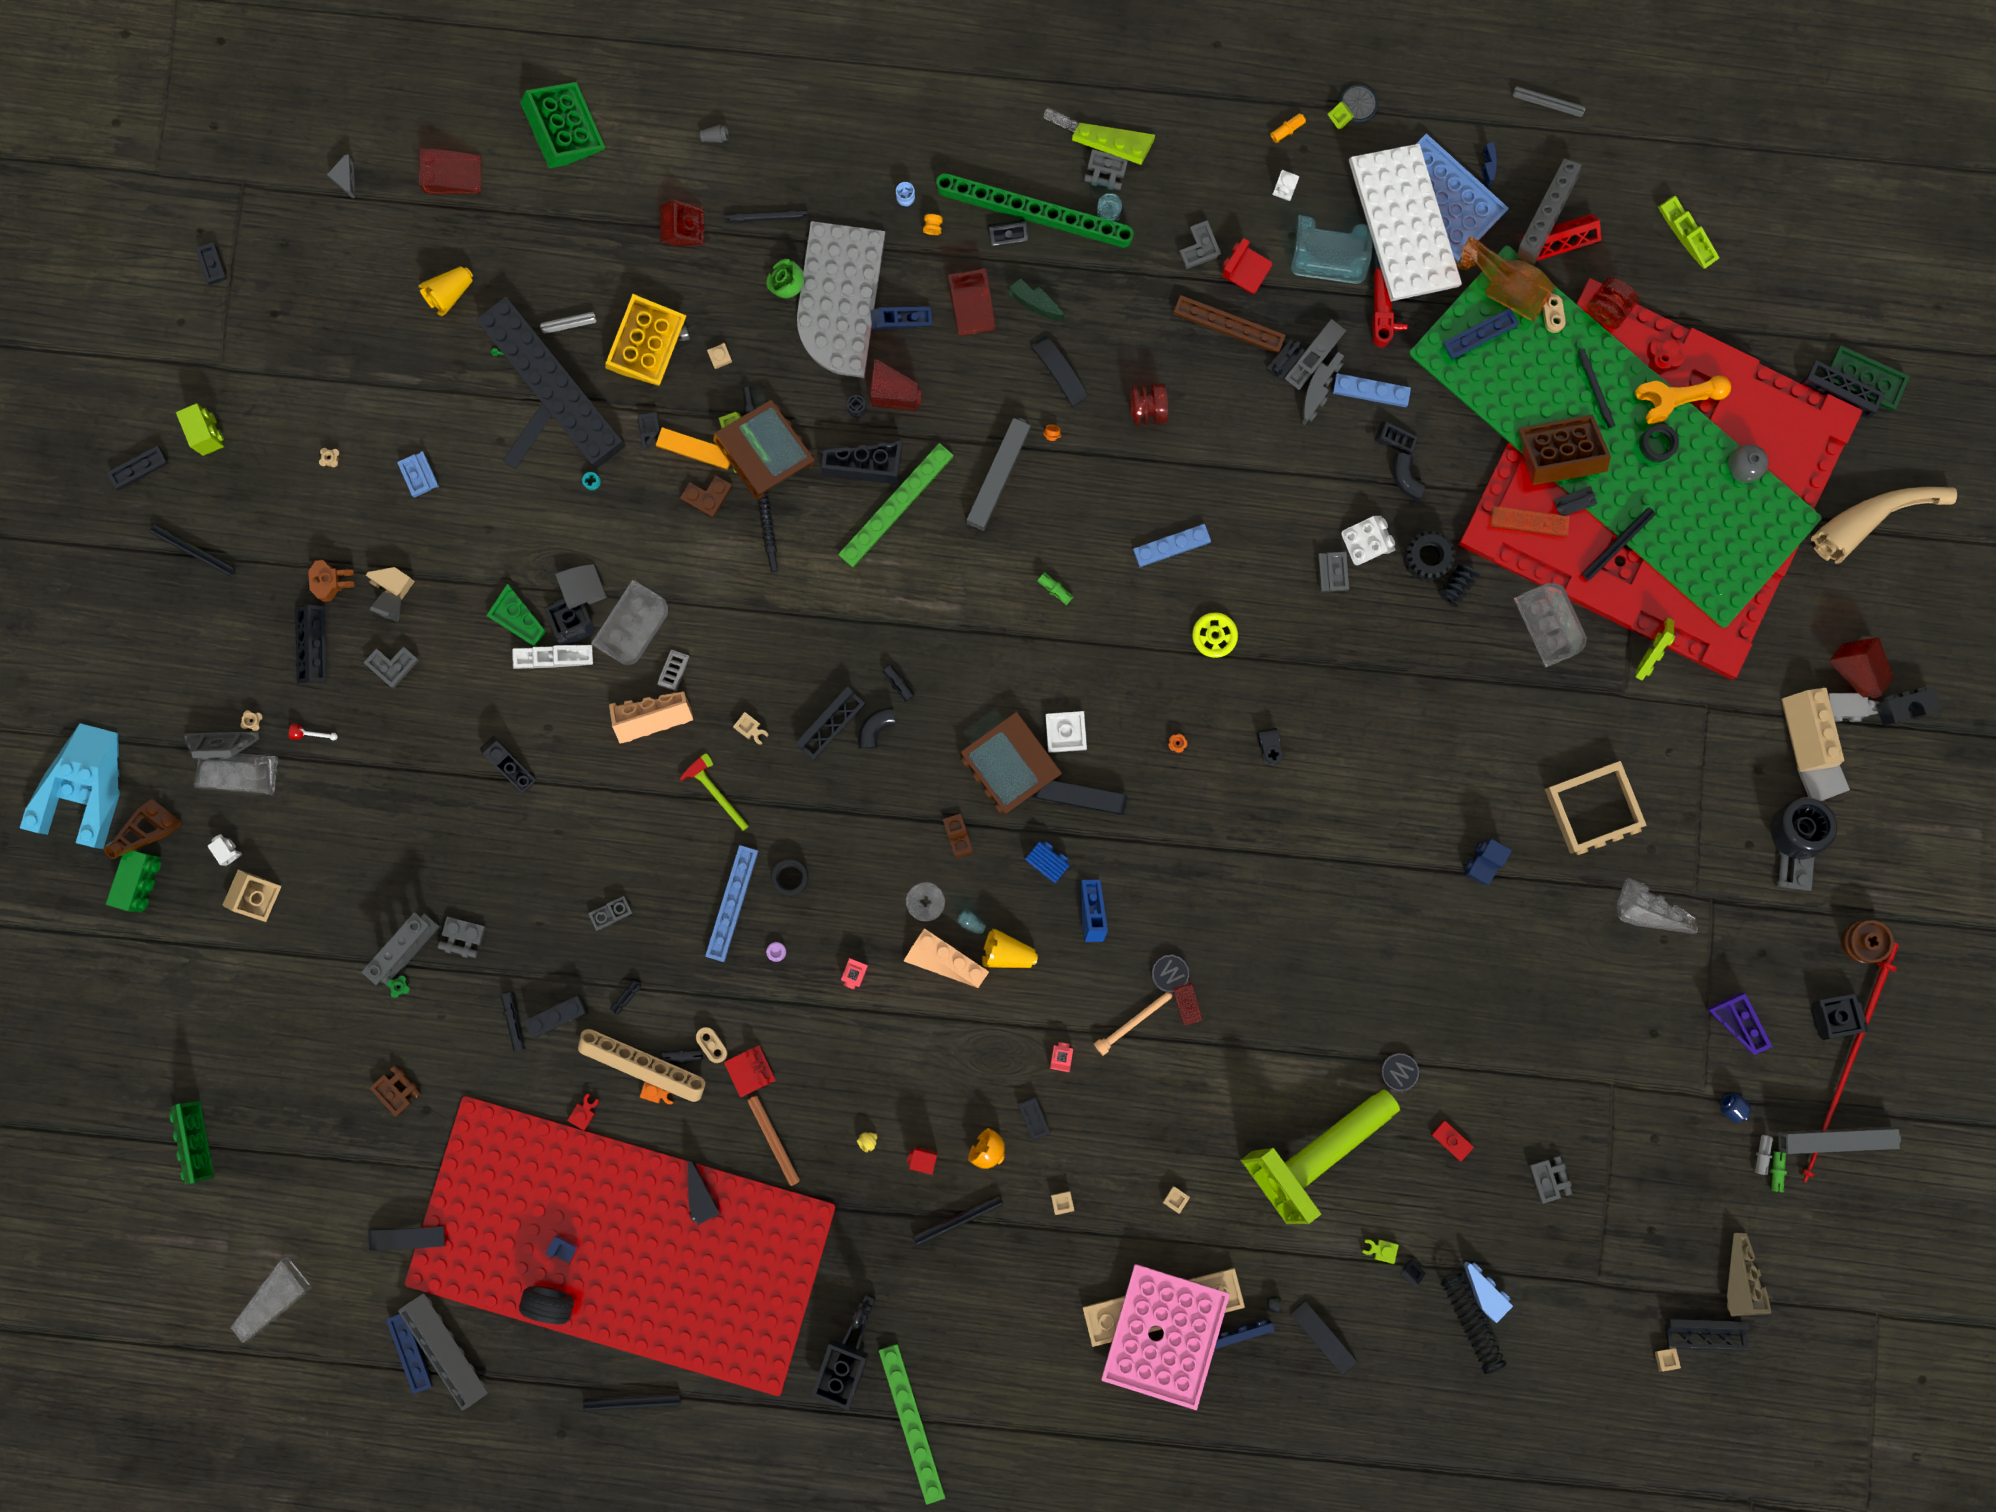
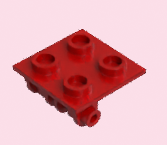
[724,1046,776,1098]

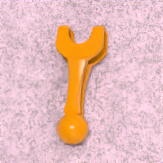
[1635,375,1731,424]

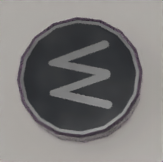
[1151,954,1190,993]
[1380,1053,1420,1092]

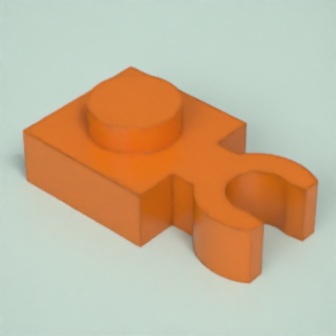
[640,1082,674,1104]

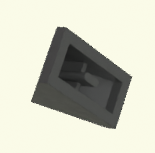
[327,155,356,198]
[370,591,401,622]

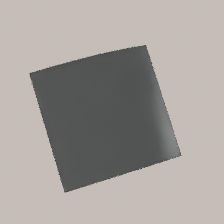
[555,564,607,609]

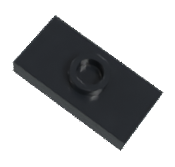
[1018,1097,1051,1141]

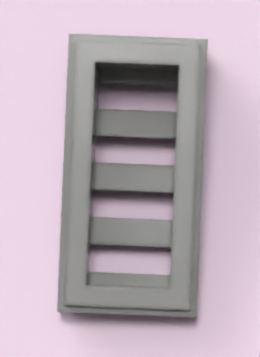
[657,650,690,692]

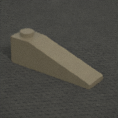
[1727,1233,1771,1316]

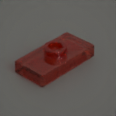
[1173,983,1202,1026]

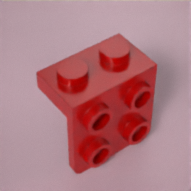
[1222,238,1272,294]

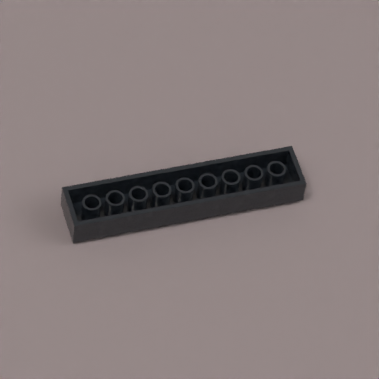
[476,297,626,469]

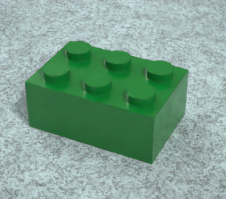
[106,850,161,913]

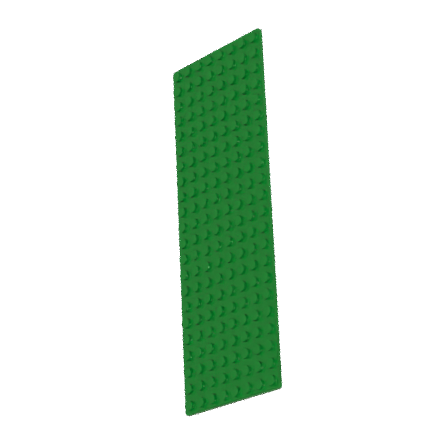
[1409,246,1821,628]

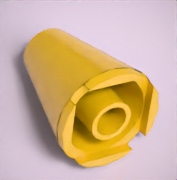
[418,266,473,316]
[982,929,1038,968]

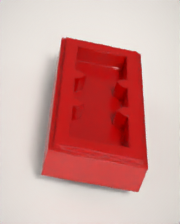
[1431,1120,1474,1162]

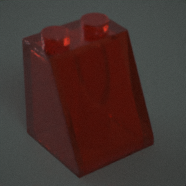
[870,360,922,412]
[1829,637,1894,698]

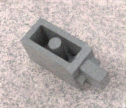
[1828,693,1880,722]

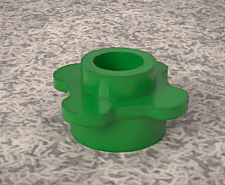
[387,975,410,998]

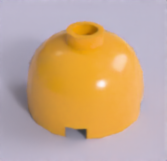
[968,1128,1005,1169]

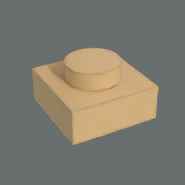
[707,343,732,369]
[1163,1186,1190,1214]
[1051,1191,1074,1215]
[1655,1349,1681,1372]

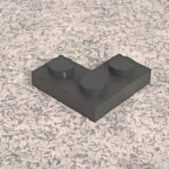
[1179,220,1221,270]
[364,647,419,689]

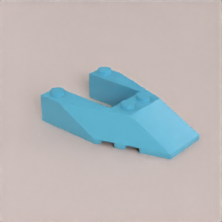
[20,723,120,849]

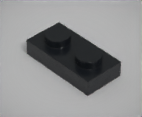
[196,242,227,285]

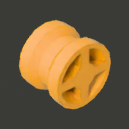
[923,214,943,235]

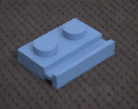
[397,451,439,497]

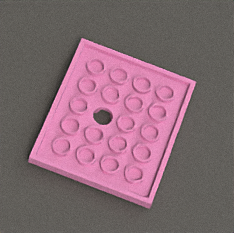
[1101,1264,1230,1410]

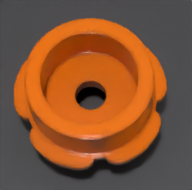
[1043,425,1061,441]
[1168,734,1187,753]

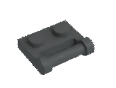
[1776,850,1814,891]

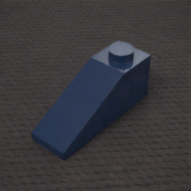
[871,307,932,330]

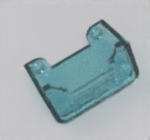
[1291,215,1372,284]

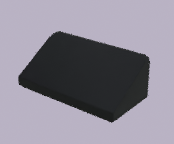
[988,219,1028,246]

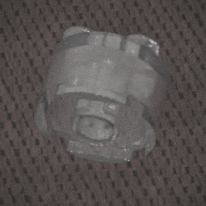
[906,882,945,922]

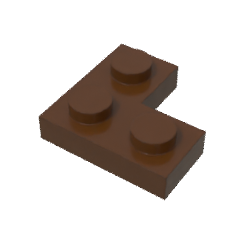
[680,475,733,518]

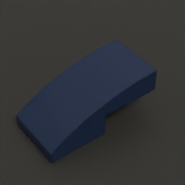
[1481,142,1497,187]

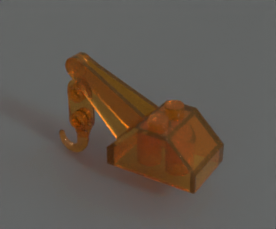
[1454,237,1555,322]

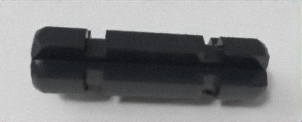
[610,980,642,1014]

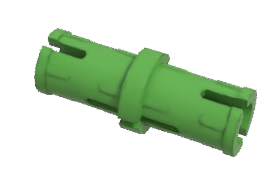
[1037,572,1074,605]
[1770,1151,1787,1192]

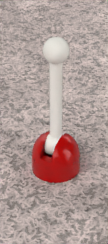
[289,724,338,740]

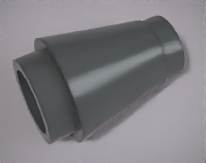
[700,124,729,143]

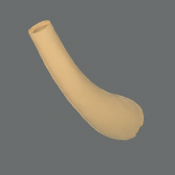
[1811,487,1957,564]

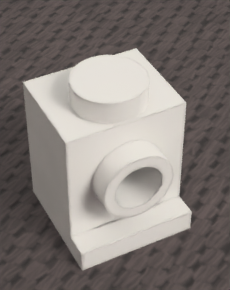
[1273,170,1299,201]
[208,834,242,866]

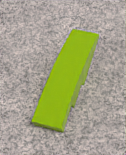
[1658,196,1719,269]

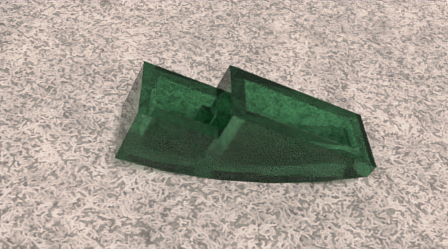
[1009,278,1065,321]

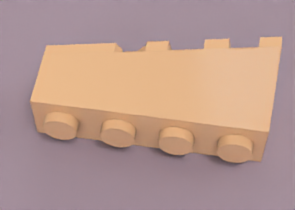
[609,692,693,744]
[904,928,989,988]

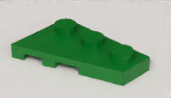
[486,584,546,647]

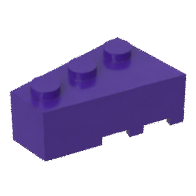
[1706,992,1773,1055]

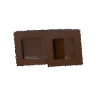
[943,813,973,858]

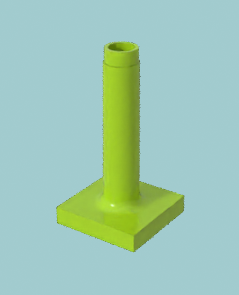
[1241,1089,1400,1224]

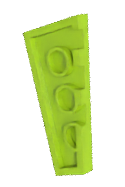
[1072,123,1155,165]

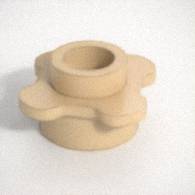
[319,448,339,467]
[241,710,262,731]

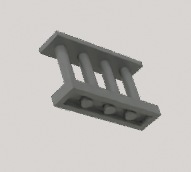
[361,912,440,985]

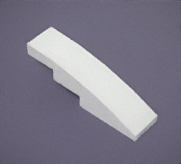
[512,645,593,669]

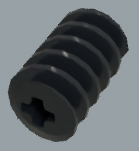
[1439,564,1480,607]

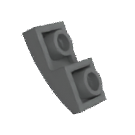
[588,896,632,932]

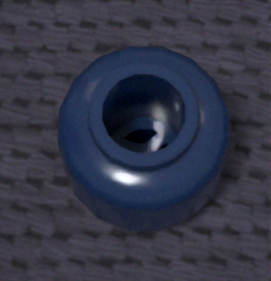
[1720,1093,1751,1123]

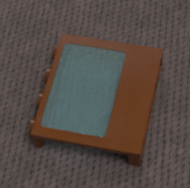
[713,400,815,501]
[960,712,1062,816]

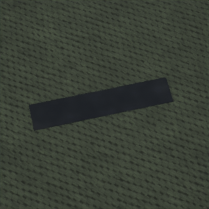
[503,403,552,469]

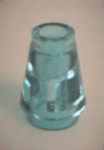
[957,909,986,935]

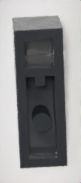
[688,1160,721,1225]

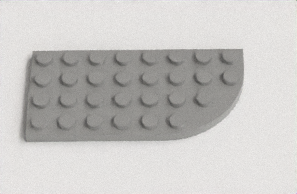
[797,221,885,378]

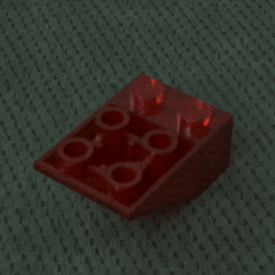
[948,268,996,336]

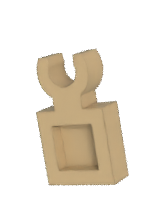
[733,712,769,745]

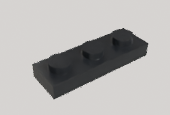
[107,445,169,490]

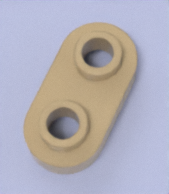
[1542,294,1566,333]
[696,1027,728,1063]

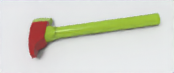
[680,754,749,831]

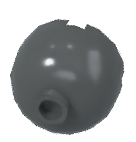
[1727,443,1769,483]

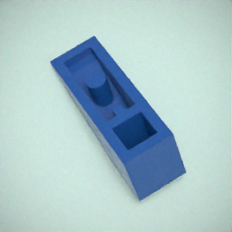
[1081,880,1108,942]

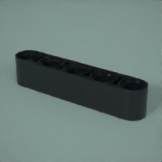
[1032,778,1127,815]

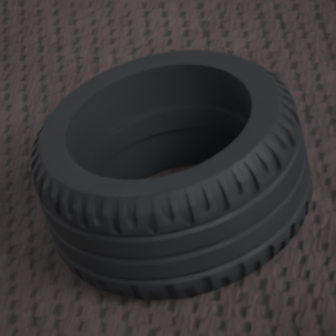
[519,1286,574,1324]

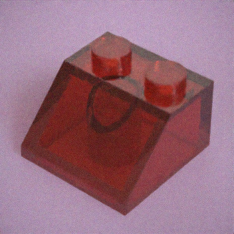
[660,200,704,246]

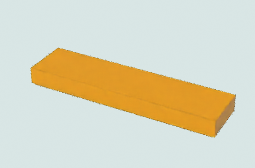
[656,428,730,470]

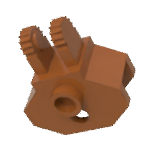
[308,560,355,602]

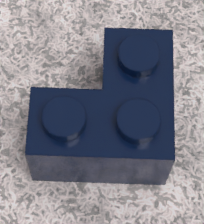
[1465,839,1512,886]

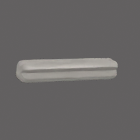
[540,312,596,334]

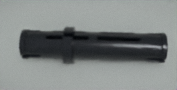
[500,992,526,1052]

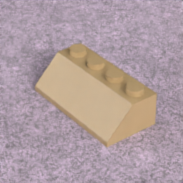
[1781,688,1844,772]

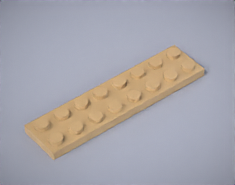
[1083,1268,1245,1347]

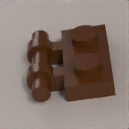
[370,1065,422,1117]

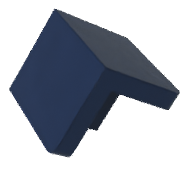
[545,1234,579,1263]

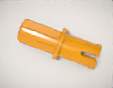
[1270,114,1306,143]

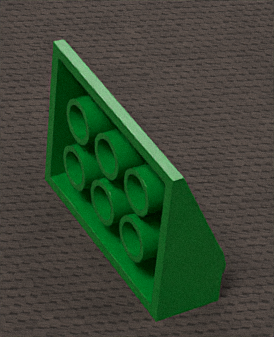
[520,82,605,168]
[169,1101,215,1185]

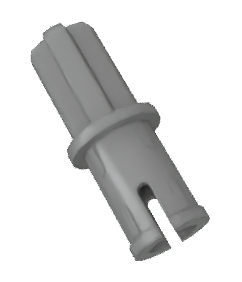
[1755,1135,1773,1175]

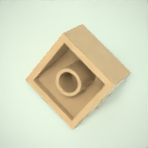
[223,869,282,922]

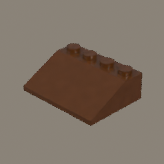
[1518,414,1611,485]

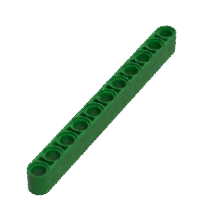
[936,174,1133,248]

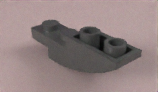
[1284,319,1346,390]
[1302,352,1344,425]

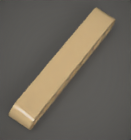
[578,1029,705,1102]

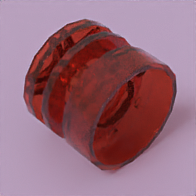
[1586,278,1639,329]
[1130,383,1168,426]

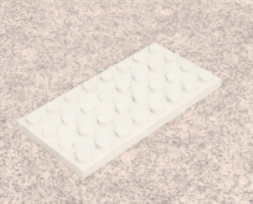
[1349,144,1462,301]

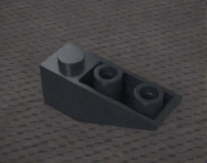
[480,735,536,793]

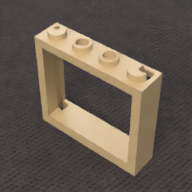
[1545,761,1647,855]

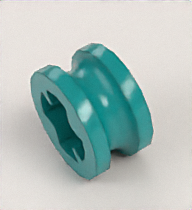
[582,472,601,490]

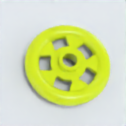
[1192,613,1238,658]

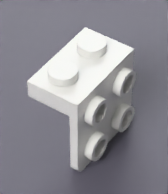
[1342,516,1395,565]

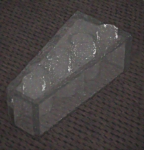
[230,1257,312,1343]

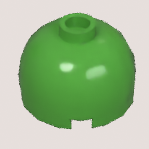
[766,259,805,298]

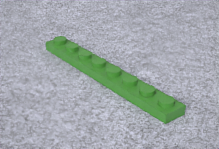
[838,443,953,568]
[879,1343,945,1505]

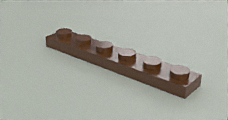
[1173,295,1286,354]

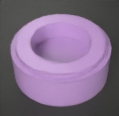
[766,942,786,962]

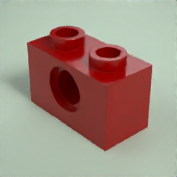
[907,1147,938,1175]

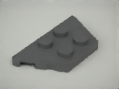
[184,731,260,760]

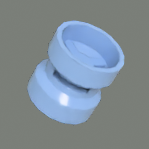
[896,182,915,206]

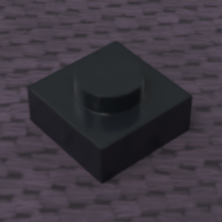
[1400,1259,1426,1288]

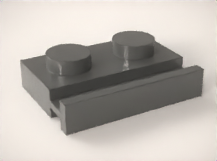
[1318,552,1349,592]

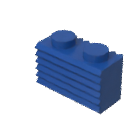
[1025,841,1070,884]

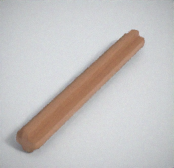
[748,1096,799,1186]

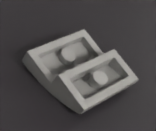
[1797,765,1850,801]

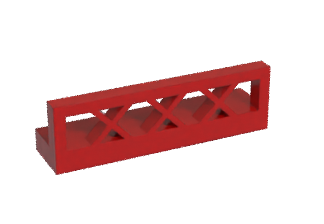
[1522,214,1601,261]

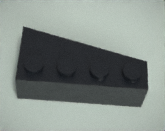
[821,441,902,484]

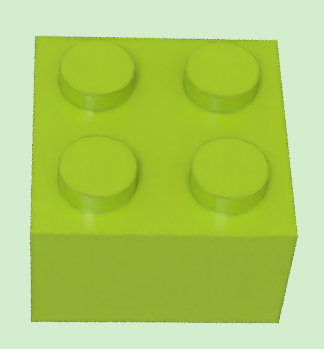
[176,404,224,456]

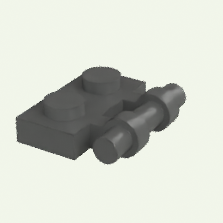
[1084,149,1128,191]
[438,917,486,958]
[1529,1156,1573,1204]

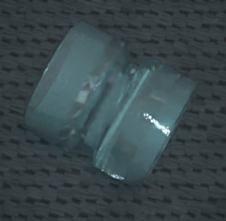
[1096,193,1122,222]

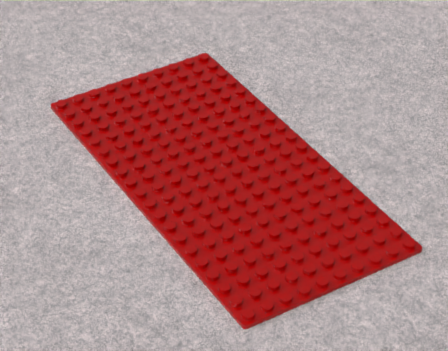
[405,1096,835,1396]

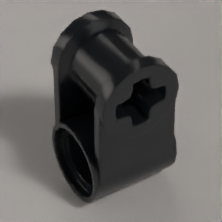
[1257,728,1282,766]

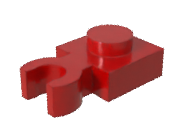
[567,1093,600,1130]

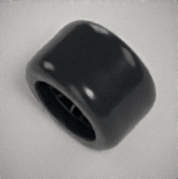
[1770,797,1837,860]

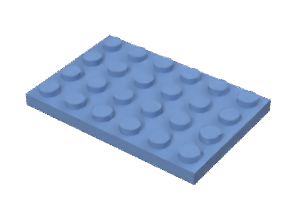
[1417,133,1509,263]

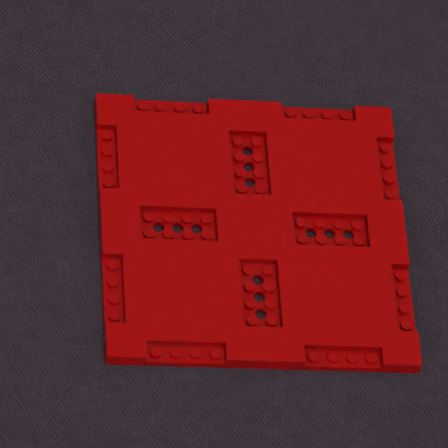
[1458,278,1863,680]

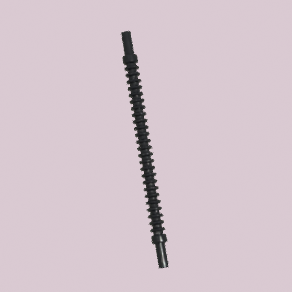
[743,387,778,573]

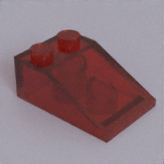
[419,149,481,193]

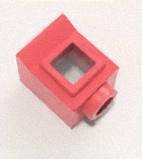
[841,958,868,989]
[1050,1042,1073,1072]

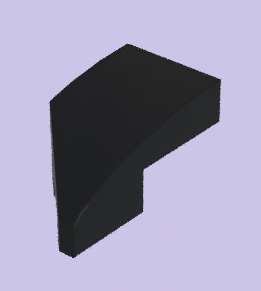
[638,412,660,450]

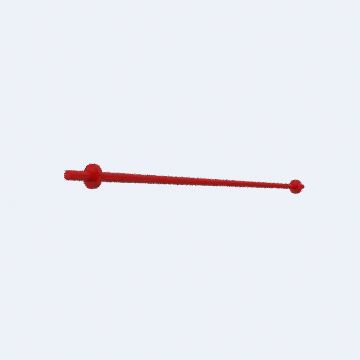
[1801,942,1899,1182]

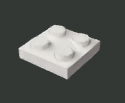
[1046,711,1087,753]

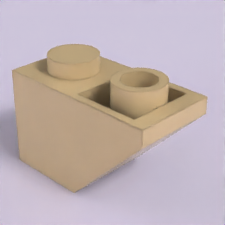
[366,567,415,600]

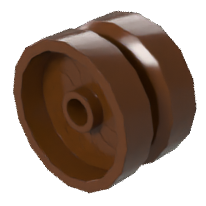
[1841,920,1894,963]

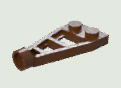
[104,799,181,859]

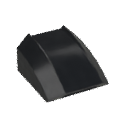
[544,598,596,646]
[1811,994,1867,1041]

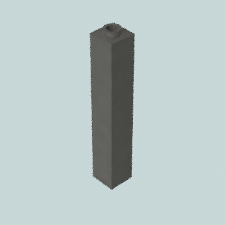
[967,418,1031,531]
[1778,1127,1901,1154]

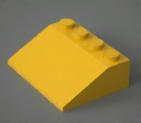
[605,294,686,386]

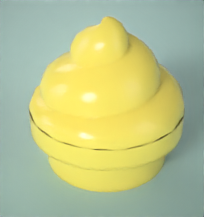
[857,1132,877,1152]

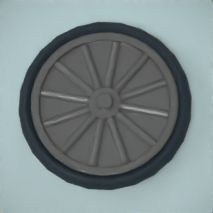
[1339,84,1378,122]

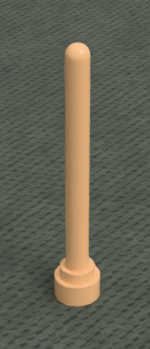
[1094,992,1172,1056]

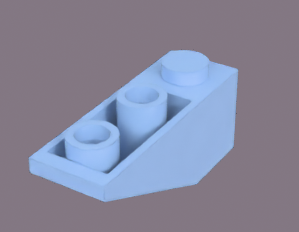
[1464,1261,1513,1323]

